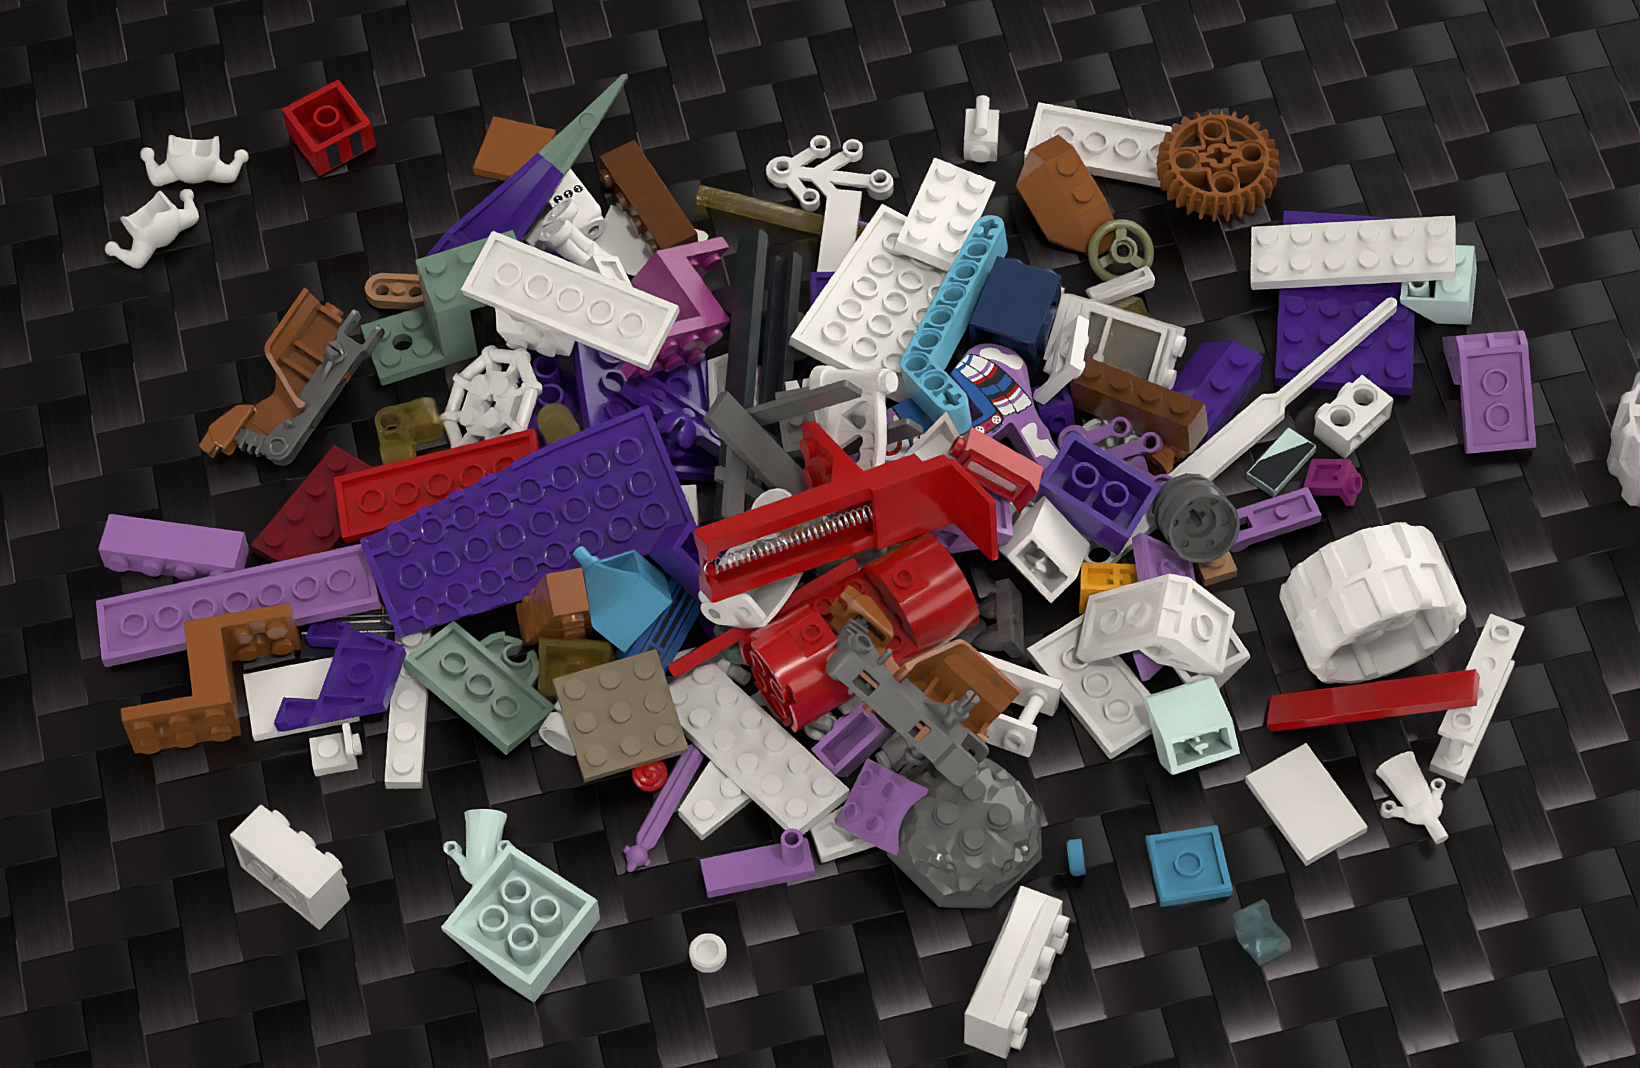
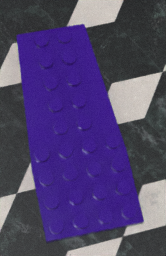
[360,404,696,638]

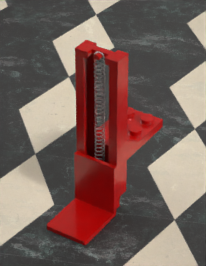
[694,420,999,604]

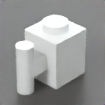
[964,96,999,162]

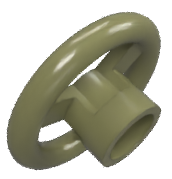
[1088,219,1154,282]

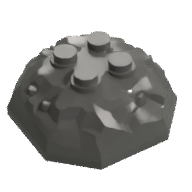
[887,758,1042,909]

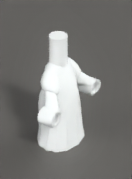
[1376,751,1449,844]

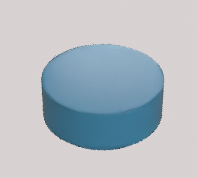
[1067,839,1086,876]

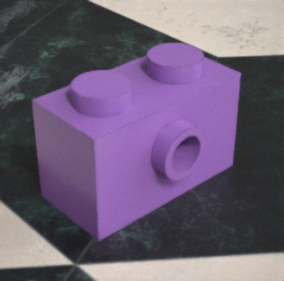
[811,701,897,777]

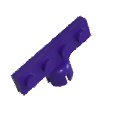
[619,376,721,460]

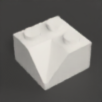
[495,308,575,357]

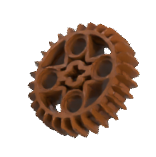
[1156,109,1280,222]

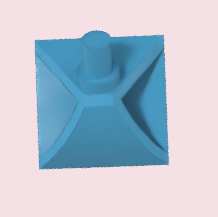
[573,546,672,652]

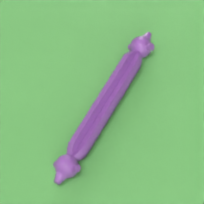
[623,743,703,873]

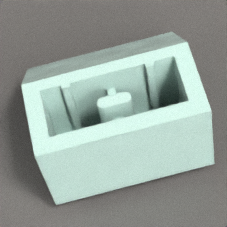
[1400,245,1477,325]
[1144,676,1240,775]

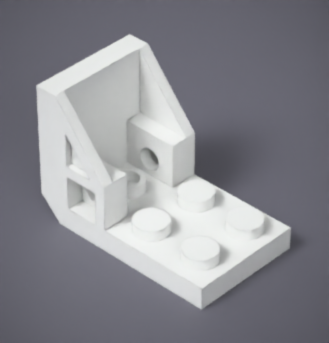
[1076,574,1235,676]

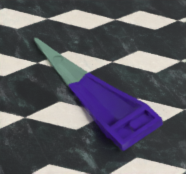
[426,74,628,257]

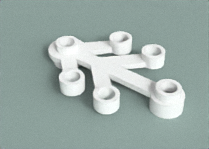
[766,135,893,211]

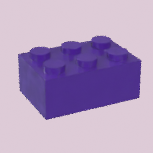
[1031,431,1162,555]

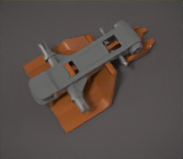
[199,288,385,466]
[826,585,1022,786]

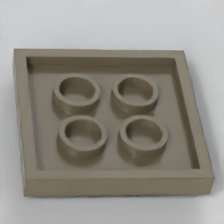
[553,649,689,783]

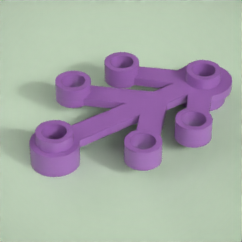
[1057,416,1173,486]

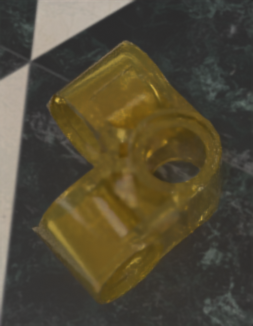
[375,397,444,465]

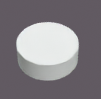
[689,933,727,973]

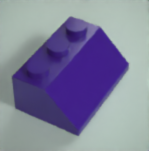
[1171,340,1263,447]

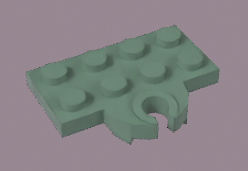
[403,621,556,755]

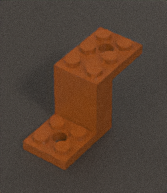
[121,603,301,754]

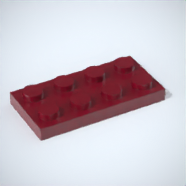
[251,445,374,563]

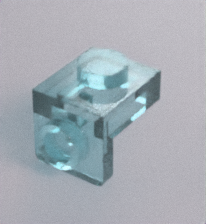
[1233,900,1292,966]

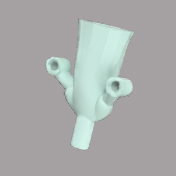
[443,809,514,888]

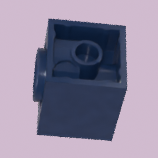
[969,256,1061,376]

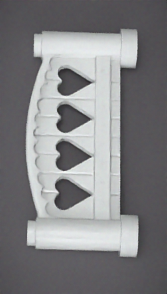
[809,365,898,567]

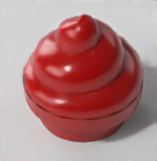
[632,760,668,792]

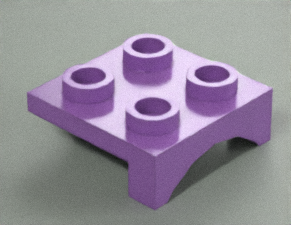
[835,758,929,855]

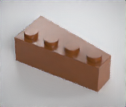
[516,568,592,647]

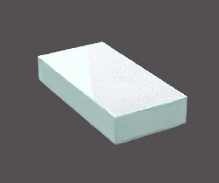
[1246,427,1316,498]

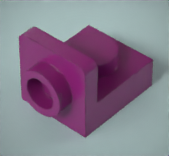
[1303,459,1362,506]

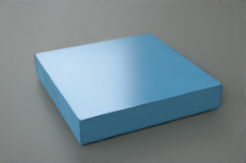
[1145,825,1233,907]

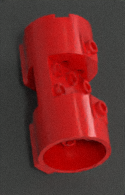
[739,532,979,732]

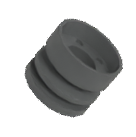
[1152,473,1240,563]

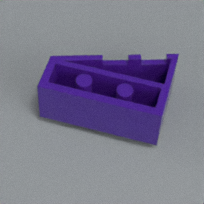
[648,521,751,604]

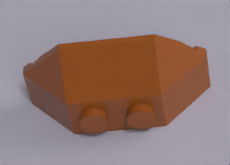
[1016,134,1115,256]

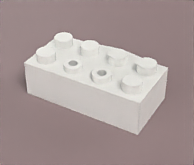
[964,886,1070,1059]

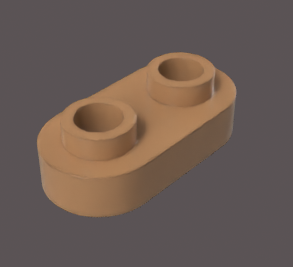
[365,273,425,310]

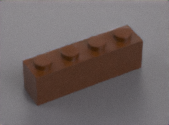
[598,140,698,257]
[1069,357,1208,454]

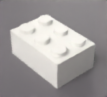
[230,805,350,930]

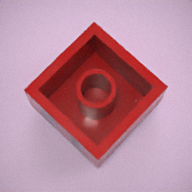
[282,79,376,176]

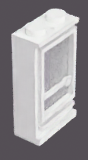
[1043,293,1187,390]

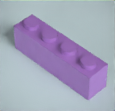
[98,514,249,581]

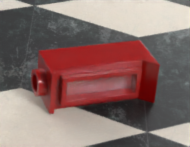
[948,427,1043,514]

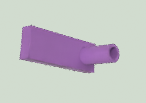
[700,828,815,898]

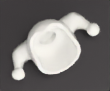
[141,135,249,186]
[105,189,199,268]

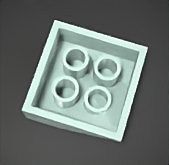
[441,843,600,1002]

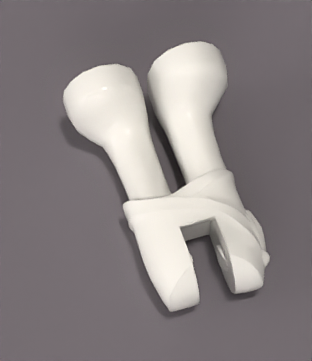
[538,197,612,267]

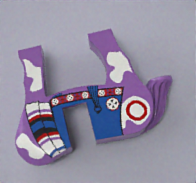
[851,344,1059,553]

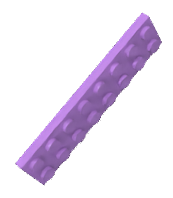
[96,544,382,667]

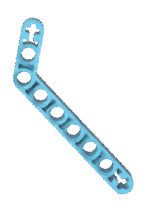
[900,215,1008,435]

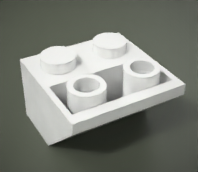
[998,496,1090,603]

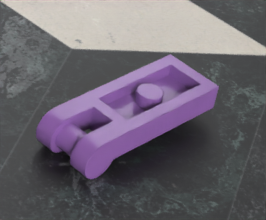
[1230,487,1321,552]

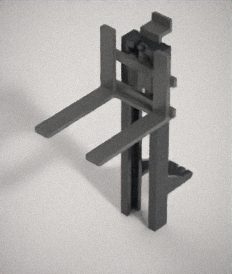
[711,229,923,522]

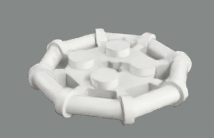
[440,345,542,448]

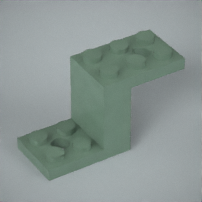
[361,230,517,386]

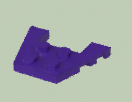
[274,620,407,732]

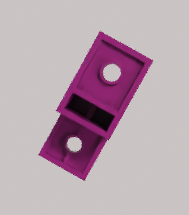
[620,237,731,379]

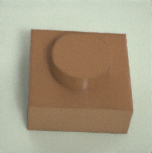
[1193,551,1237,586]

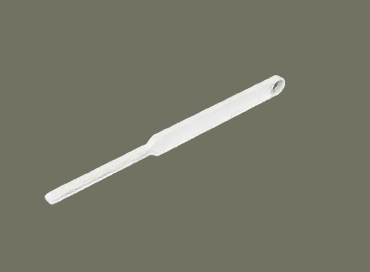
[1084,298,1397,563]

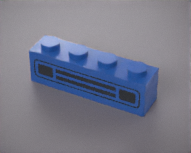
[615,569,701,674]

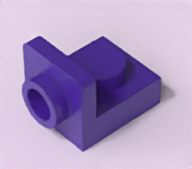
[1031,385,1075,436]

